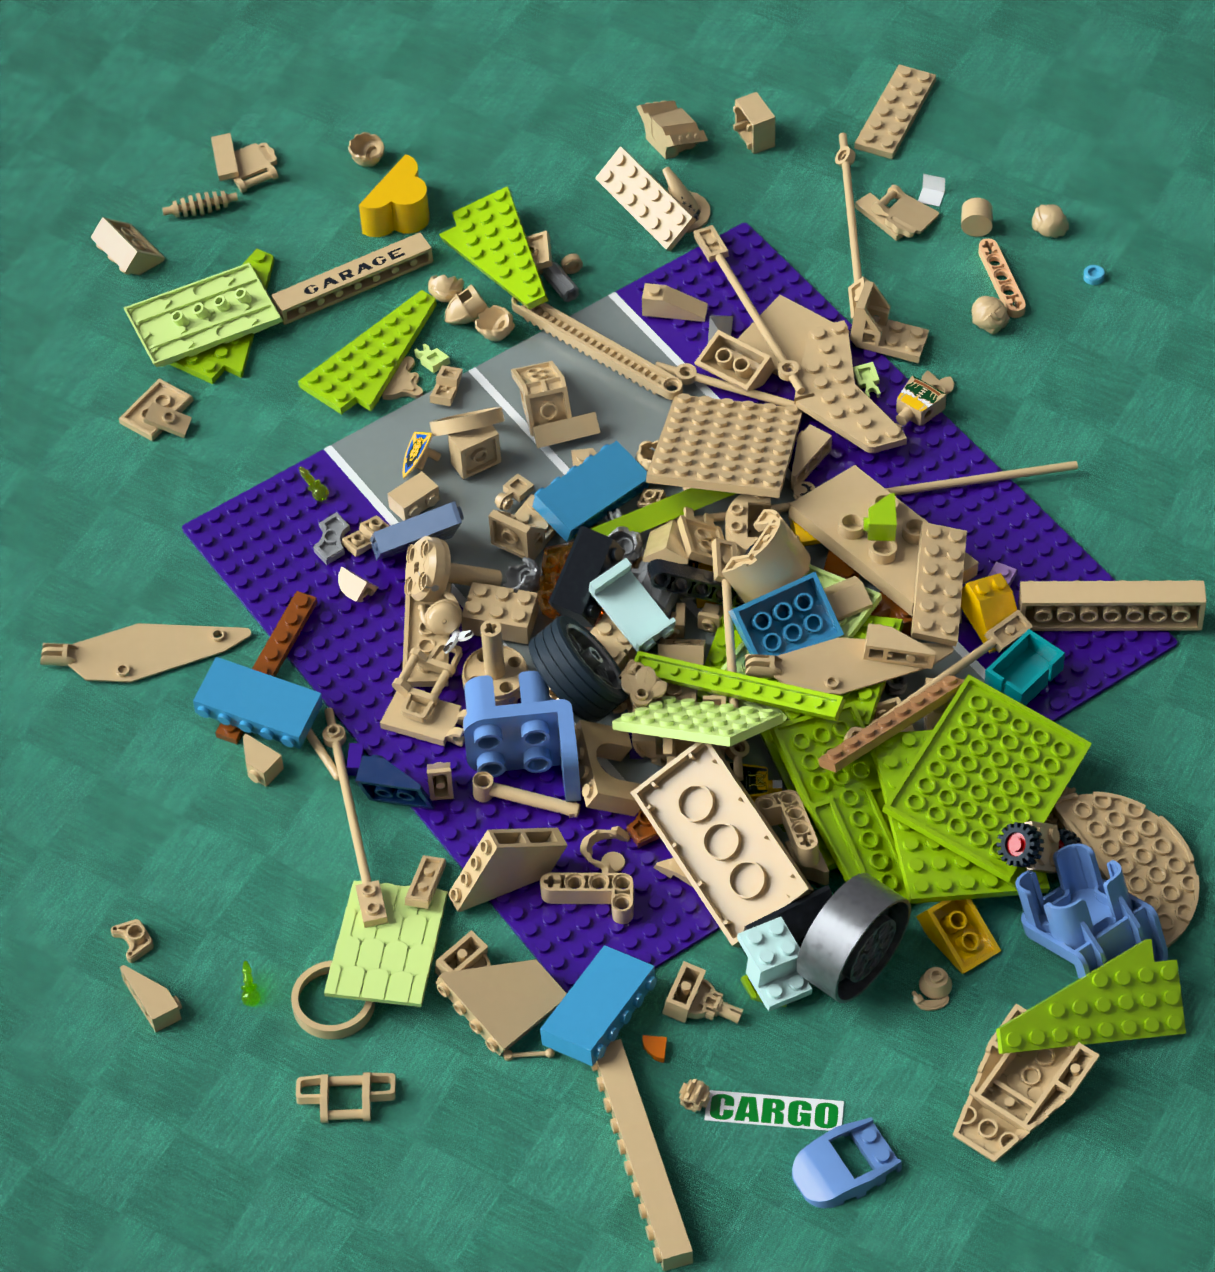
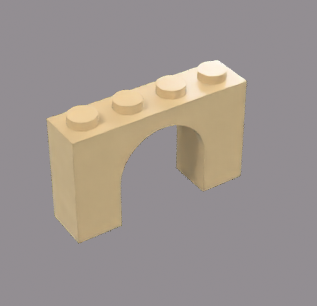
[575,720,641,817]

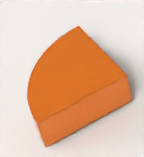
[642,1035,667,1063]

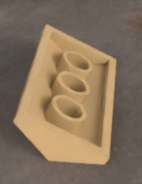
[643,519,689,564]
[823,576,873,621]

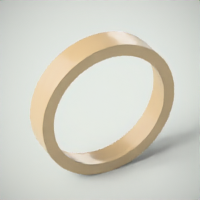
[429,407,505,436]
[291,961,375,1039]

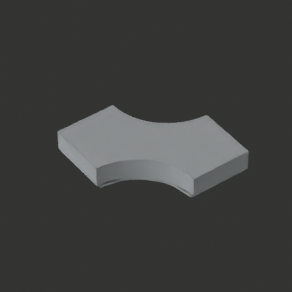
[313,512,350,565]

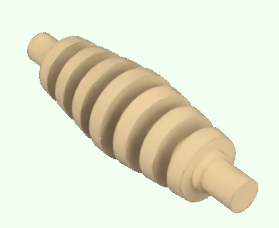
[162,191,238,218]

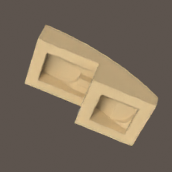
[430,365,463,406]

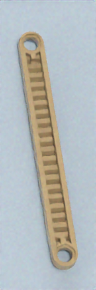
[511,297,683,400]

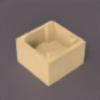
[733,92,775,154]
[448,425,501,480]

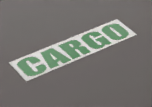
[704,1090,844,1131]

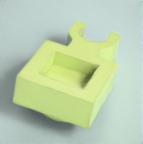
[414,344,450,373]
[853,362,881,398]

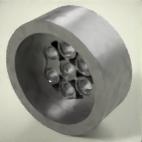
[797,873,911,1003]

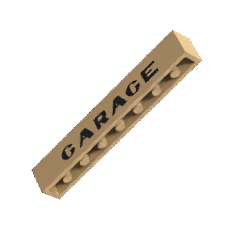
[271,233,433,325]

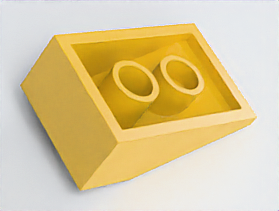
[961,573,1017,653]
[916,899,1001,974]

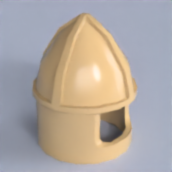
[445,284,488,325]

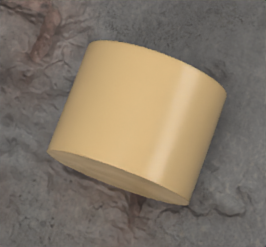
[961,198,993,237]

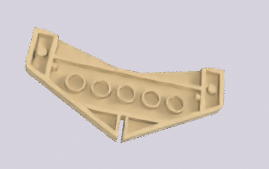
[794,320,907,453]

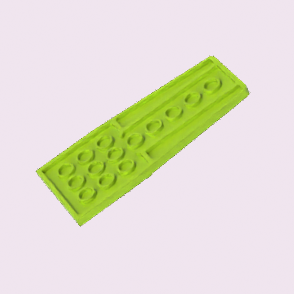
[769,701,909,901]

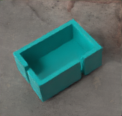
[984,629,1065,706]

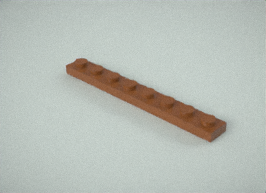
[215,591,318,745]

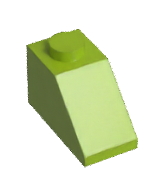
[863,493,897,541]

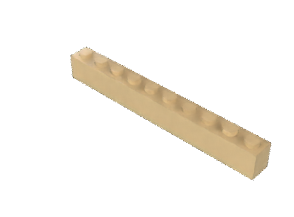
[591,1039,693,1271]

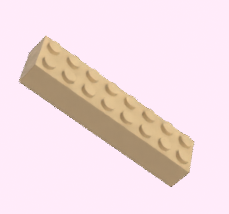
[1018,580,1206,631]

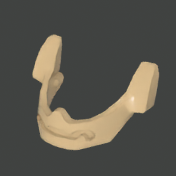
[580,826,630,873]

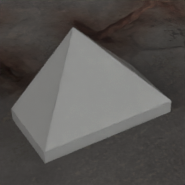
[708,315,733,343]

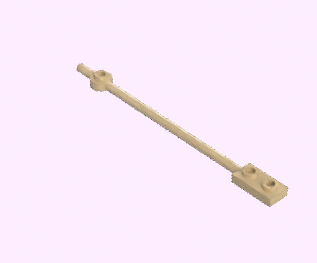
[835,133,869,319]
[693,225,805,395]
[655,361,902,429]
[712,538,749,781]
[844,609,1033,740]
[322,708,388,928]

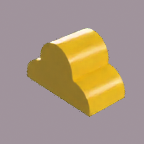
[359,154,430,237]

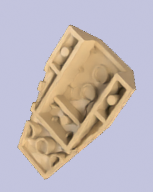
[953,1004,1100,1163]

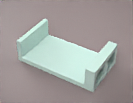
[589,558,676,652]

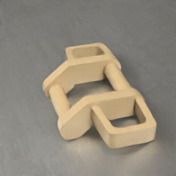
[392,640,462,723]
[296,1072,396,1123]

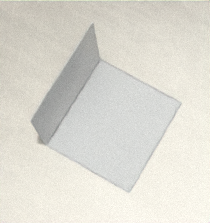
[918,174,945,206]

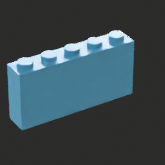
[532,441,649,543]
[193,657,323,749]
[540,945,657,1067]

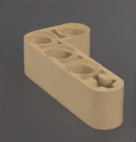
[755,790,820,867]
[540,873,634,924]

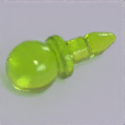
[299,466,329,501]
[241,960,261,1007]

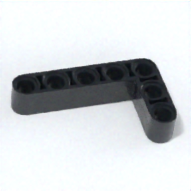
[647,544,754,607]

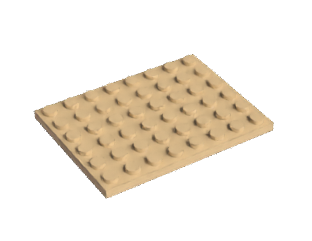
[646,393,803,498]

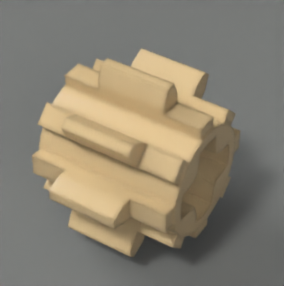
[679,1079,710,1112]

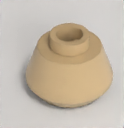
[919,967,952,999]

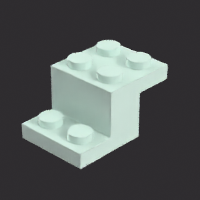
[737,917,812,1012]

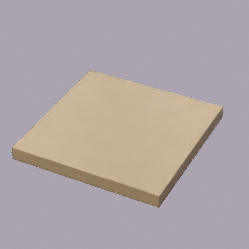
[738,295,849,383]

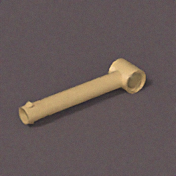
[472,771,581,818]

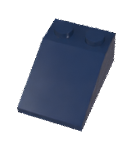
[355,755,435,809]

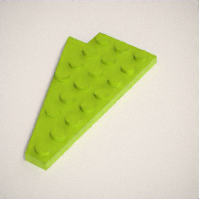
[439,186,549,310]
[169,249,275,384]
[298,290,437,415]
[996,939,1186,1054]

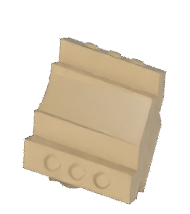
[636,100,708,159]

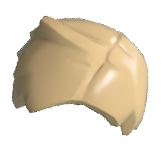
[348,132,385,167]
[1032,204,1069,238]
[428,275,464,302]
[475,305,515,341]

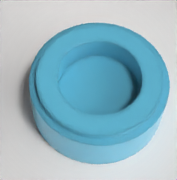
[1083,265,1105,285]

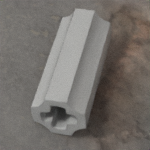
[543,262,579,302]

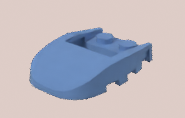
[792,1117,902,1208]

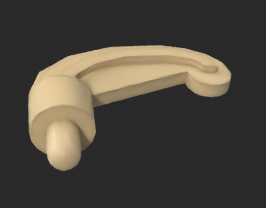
[912,991,949,1011]

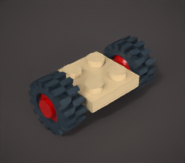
[997,821,1081,874]

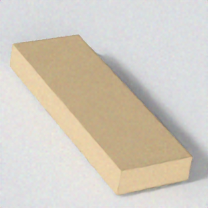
[211,133,239,181]
[855,193,904,241]
[532,412,600,448]
[405,855,446,909]

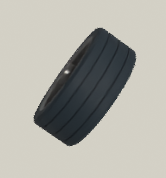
[529,616,629,723]

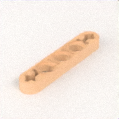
[978,238,1026,318]

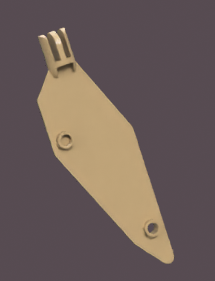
[40,623,251,683]
[745,638,954,695]

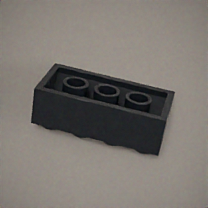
[548,526,625,627]
[741,885,833,956]

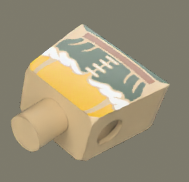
[896,376,946,426]

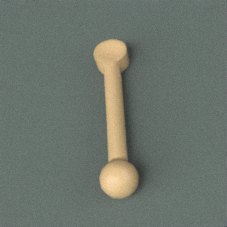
[503,1048,555,1061]

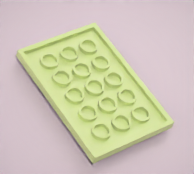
[612,696,783,747]

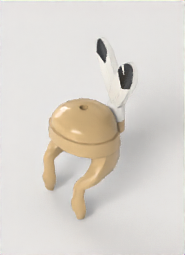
[418,588,474,654]

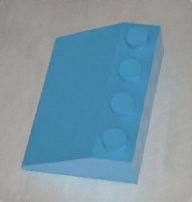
[728,572,844,656]

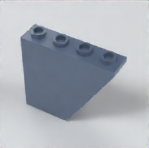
[370,502,464,561]

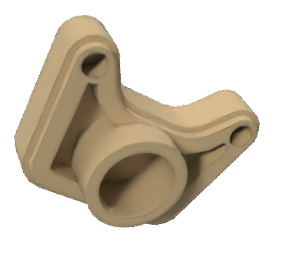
[111,919,154,963]

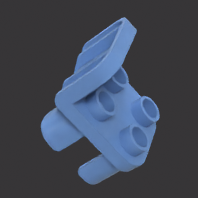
[463,671,581,802]
[1015,844,1168,979]

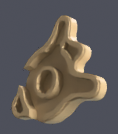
[382,356,423,400]

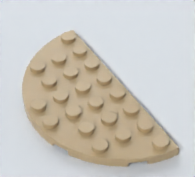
[1052,792,1199,948]

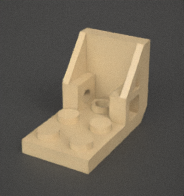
[850,280,929,363]
[511,361,572,437]
[489,494,556,560]

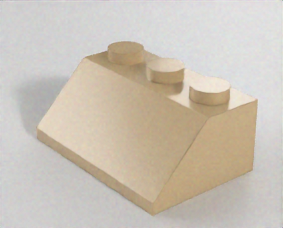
[91,217,165,275]
[694,330,775,392]

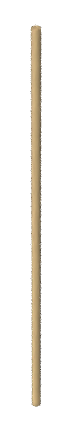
[674,461,1078,522]

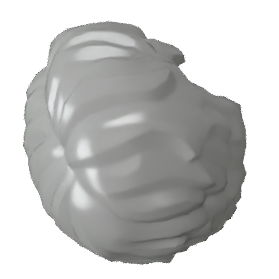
[608,526,642,564]
[503,557,541,593]

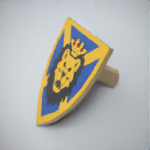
[403,432,441,479]

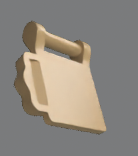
[232,143,278,193]
[871,185,939,238]

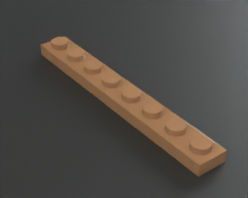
[818,675,964,772]

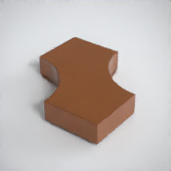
[627,809,659,848]

